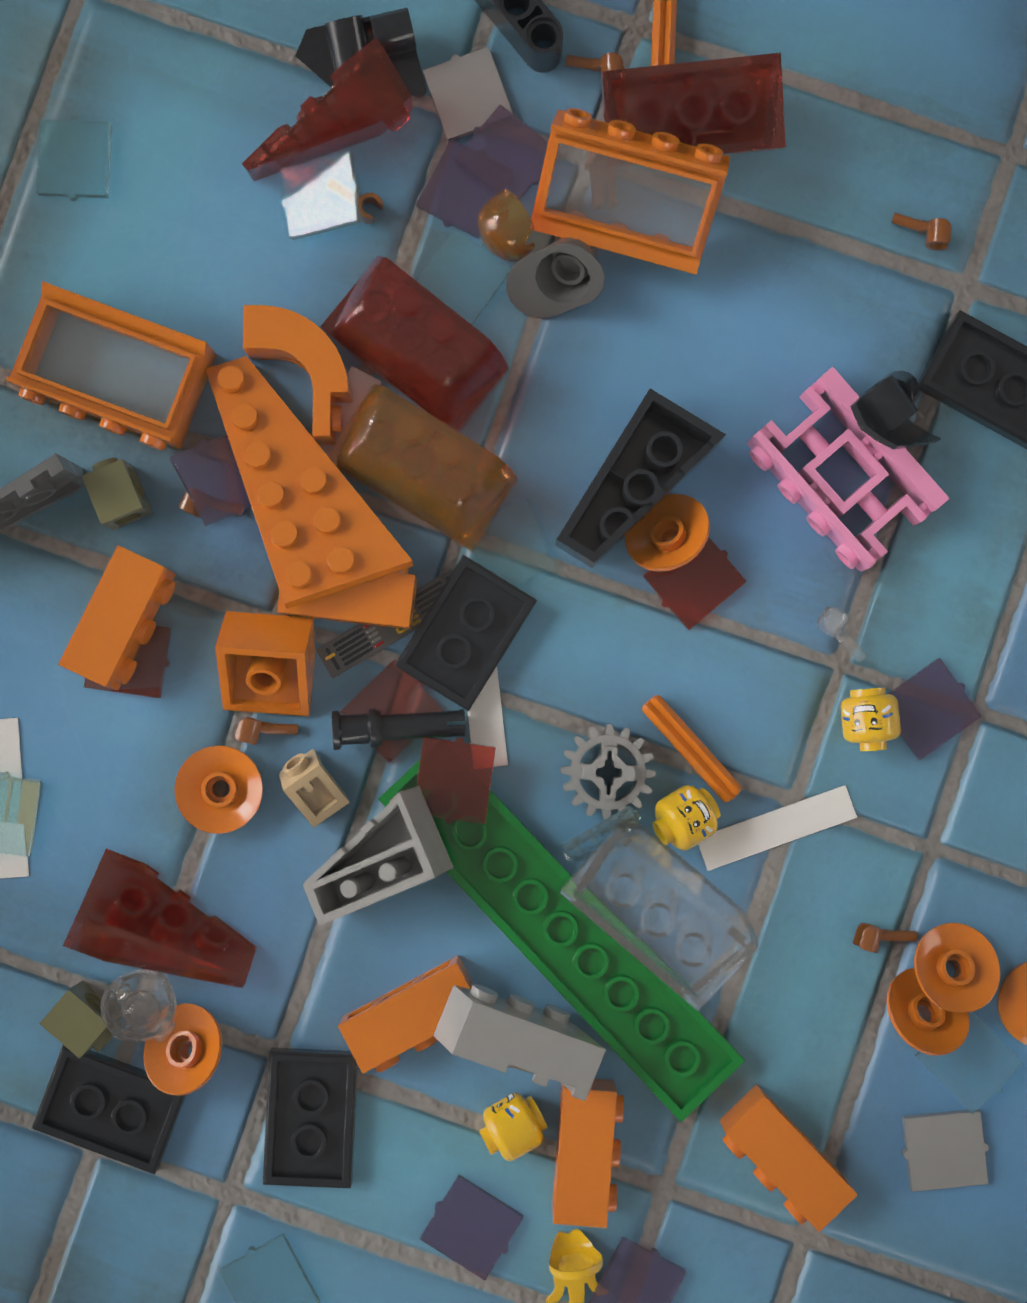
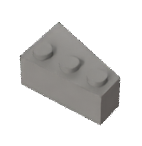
[302,786,454,926]
[433,984,606,1101]

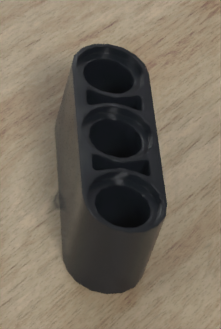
[475,0,563,73]

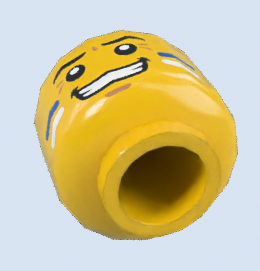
[840,687,901,751]
[652,785,720,851]
[478,1092,548,1161]

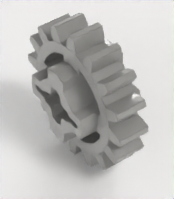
[560,724,656,820]

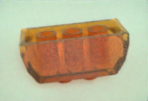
[327,384,518,552]

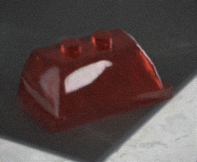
[601,53,786,167]
[320,256,509,437]

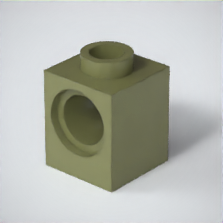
[81,458,154,530]
[39,980,122,1059]

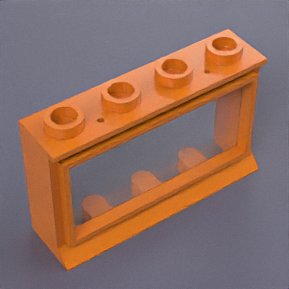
[528,108,731,275]
[6,281,217,451]

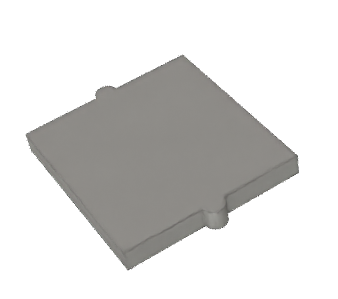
[422,47,514,143]
[901,1109,989,1192]

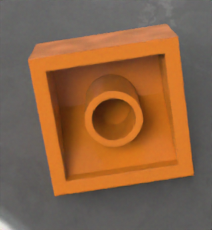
[215,611,315,716]

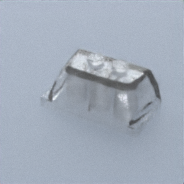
[560,820,758,1011]

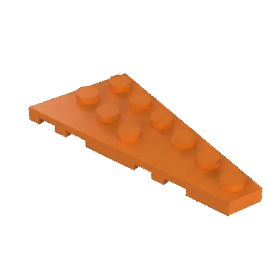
[205,356,413,609]

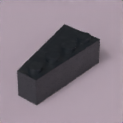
[555,388,726,568]

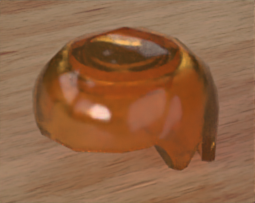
[477,189,535,262]

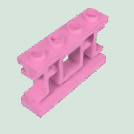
[747,366,950,572]

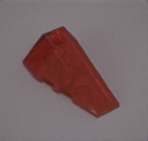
[242,38,413,181]
[63,848,257,988]

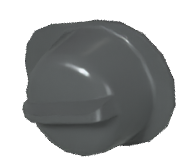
[506,237,605,318]

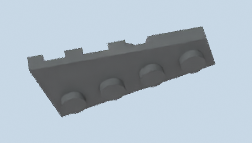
[0,453,87,533]

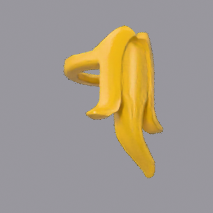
[546,1228,608,1303]

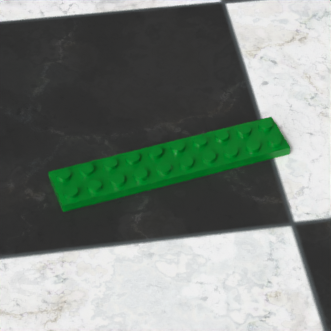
[378,738,745,1122]

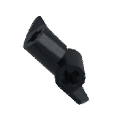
[295,7,426,96]
[850,371,941,450]

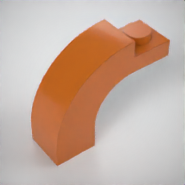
[243,305,353,445]

